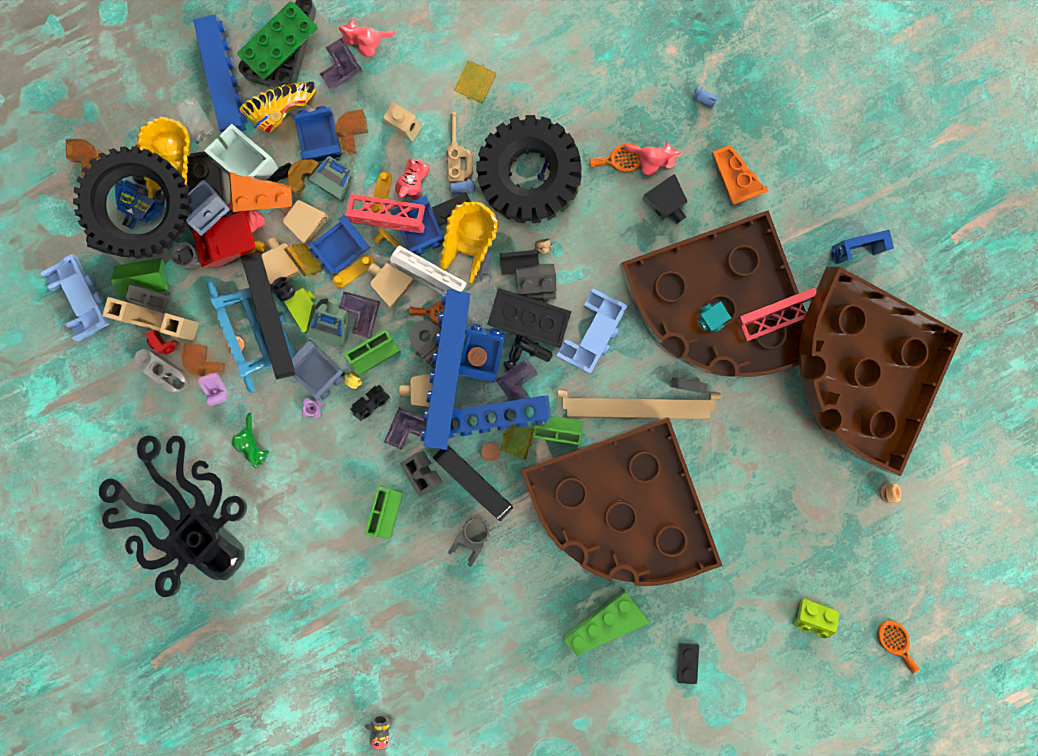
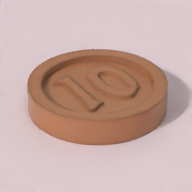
[468,347,487,366]
[481,442,500,462]

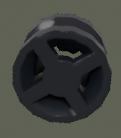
[271,277,296,301]

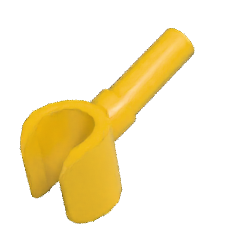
[249,241,267,254]

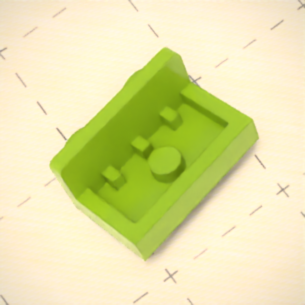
[793,598,840,639]

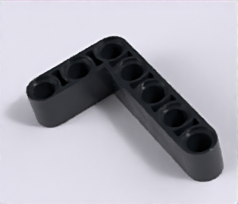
[238,0,316,88]

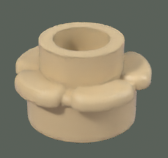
[534,239,553,254]

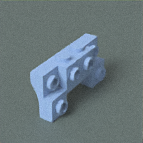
[40,254,110,342]
[556,288,627,374]

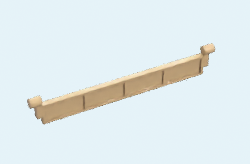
[558,390,721,419]

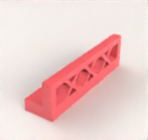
[345,194,425,234]
[738,288,817,341]

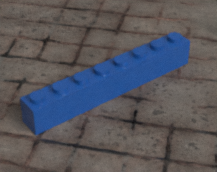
[420,289,471,450]

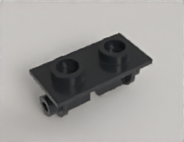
[350,384,390,421]

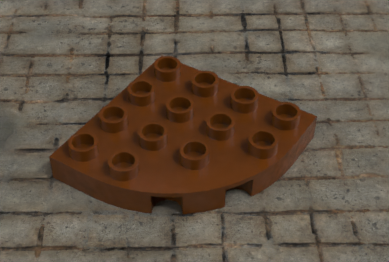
[619,210,806,377]
[799,266,963,476]
[521,417,723,586]

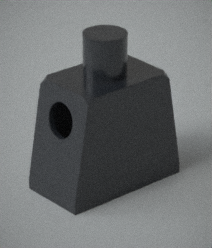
[642,174,688,224]

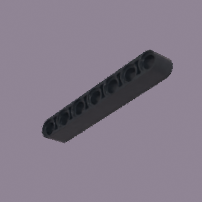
[241,251,296,380]

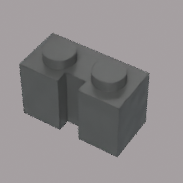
[400,451,443,497]

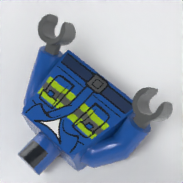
[114,178,166,230]

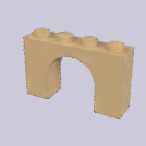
[102,297,199,341]

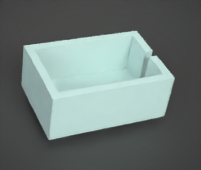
[204,124,278,181]

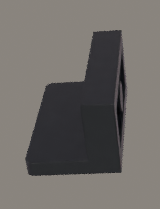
[500,250,539,276]

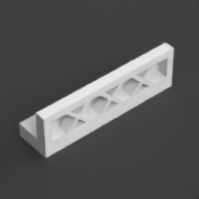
[389,246,466,295]

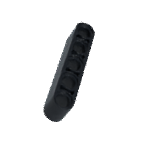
[433,445,514,522]

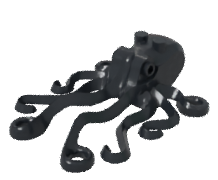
[99,435,247,598]

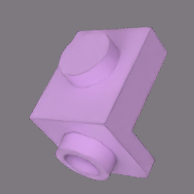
[198,372,227,406]

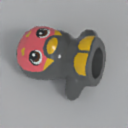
[365,715,393,750]

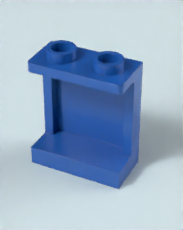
[292,106,342,162]
[391,196,445,256]
[308,215,371,275]
[831,229,894,264]
[459,324,506,382]

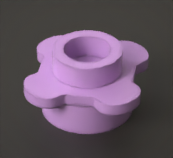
[302,398,322,419]

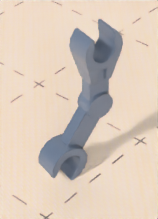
[479,252,492,283]

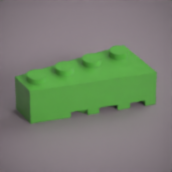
[564,588,650,656]

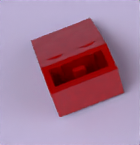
[192,211,256,268]

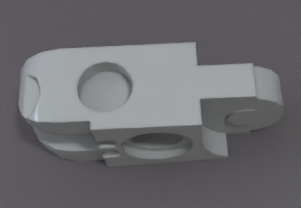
[135,349,190,392]

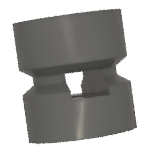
[170,242,201,271]

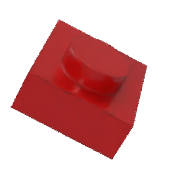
[145,330,179,355]

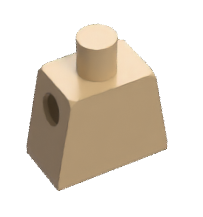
[382,102,423,143]
[279,200,329,246]
[262,237,307,284]
[367,263,415,309]
[399,373,433,407]

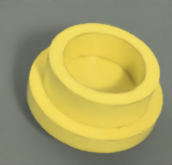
[344,372,363,389]

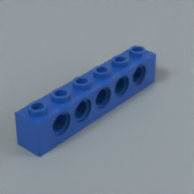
[449,395,552,438]

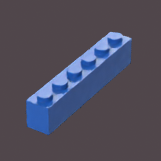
[193,14,248,133]

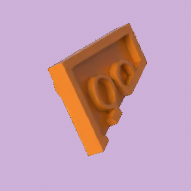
[711,145,769,206]
[229,172,292,212]

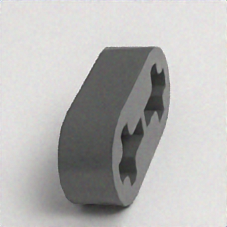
[671,378,708,393]

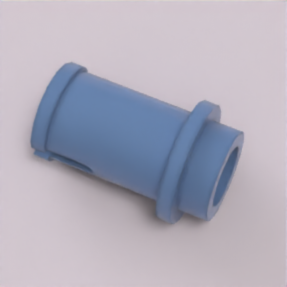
[692,87,718,108]
[451,179,475,195]

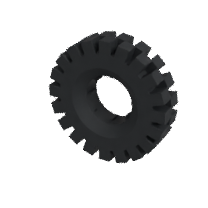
[476,115,582,224]

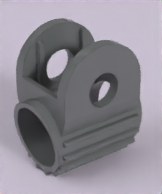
[409,320,441,369]
[447,517,491,567]

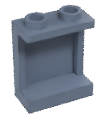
[186,180,230,236]
[292,340,345,400]

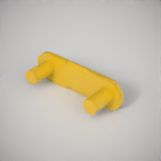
[370,171,392,213]
[374,227,402,249]
[333,255,375,288]

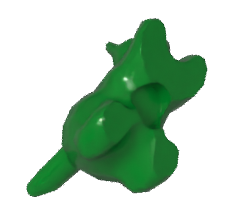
[231,412,269,469]

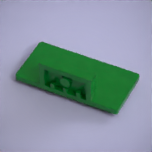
[237,1,318,81]

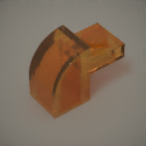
[335,109,368,155]
[66,139,102,178]
[181,343,225,376]

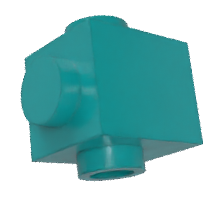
[696,301,731,333]

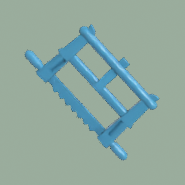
[206,281,297,393]

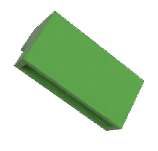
[111,258,169,299]
[344,329,401,375]
[532,416,583,445]
[365,486,404,539]

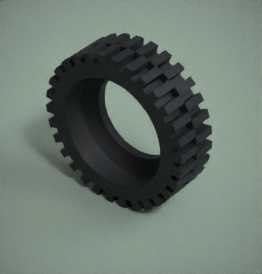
[73,146,192,259]

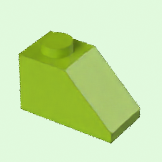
[284,288,316,334]

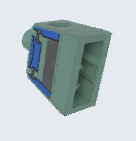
[309,152,354,202]
[307,298,348,347]

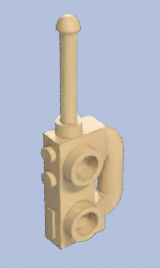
[446,112,473,183]

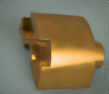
[288,159,320,196]

